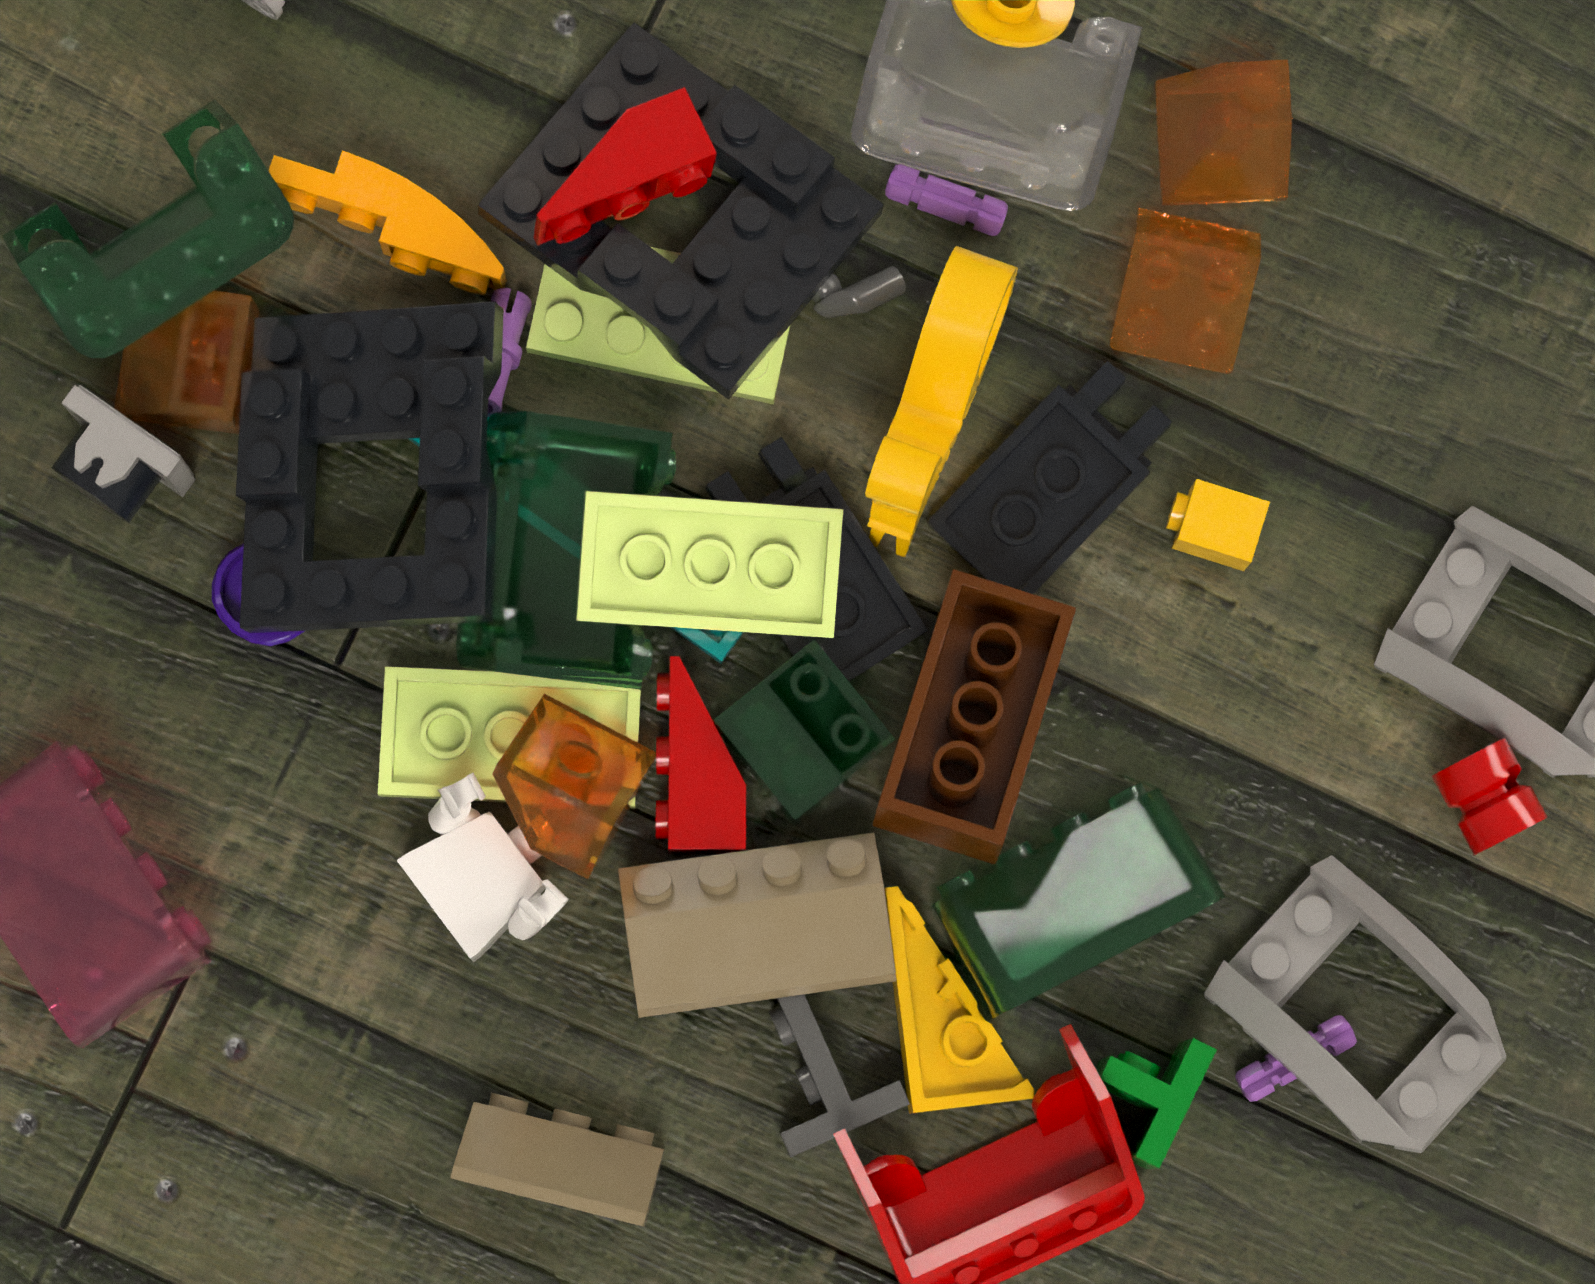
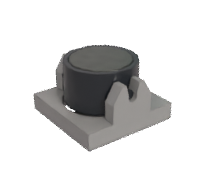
[51,385,196,524]

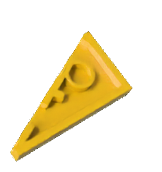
[884,886,1034,1114]

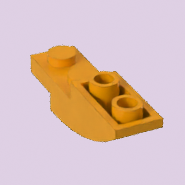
[266,150,507,295]

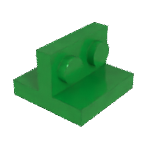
[1096,1038,1217,1169]

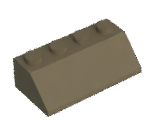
[618,832,896,1018]

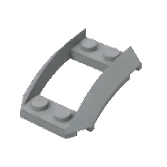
[1374,506,1595,778]
[1204,855,1507,1153]

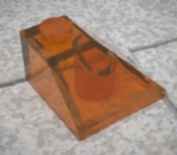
[1155,60,1292,206]
[492,693,656,879]

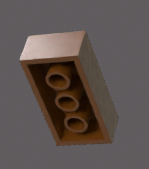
[872,569,1076,865]

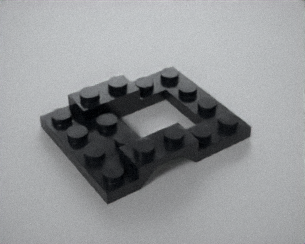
[478,23,884,400]
[236,302,504,633]

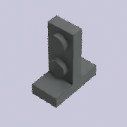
[768,994,910,1158]

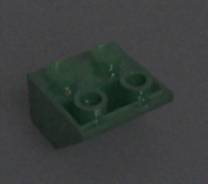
[714,640,896,826]

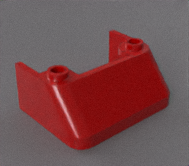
[833,1024,1145,1284]

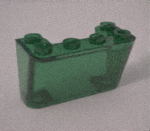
[2,99,294,358]

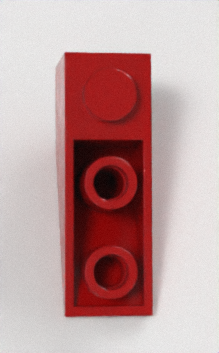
[533,87,717,246]
[656,656,746,854]

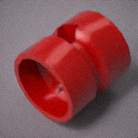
[1431,738,1548,856]

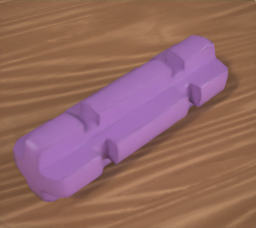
[885,164,1008,236]
[1235,1015,1357,1102]

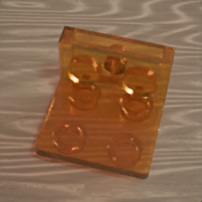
[1110,208,1261,374]

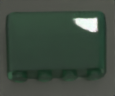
[930,782,1226,1021]

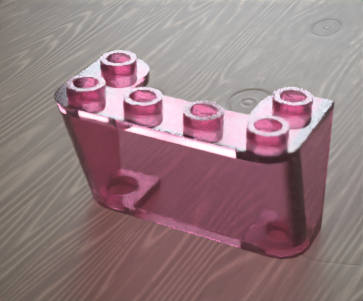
[0,740,212,1048]

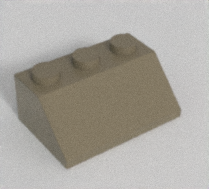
[450,1093,664,1227]

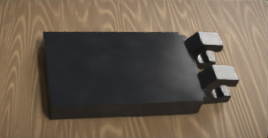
[927,361,1172,594]
[705,437,928,700]

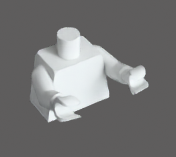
[397,772,569,962]

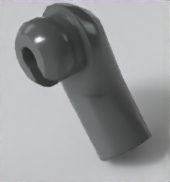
[812,266,906,318]

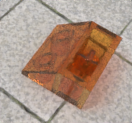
[114,287,259,434]

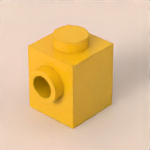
[1166,479,1270,571]

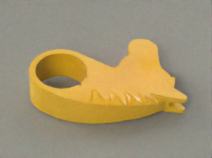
[865,246,1018,557]

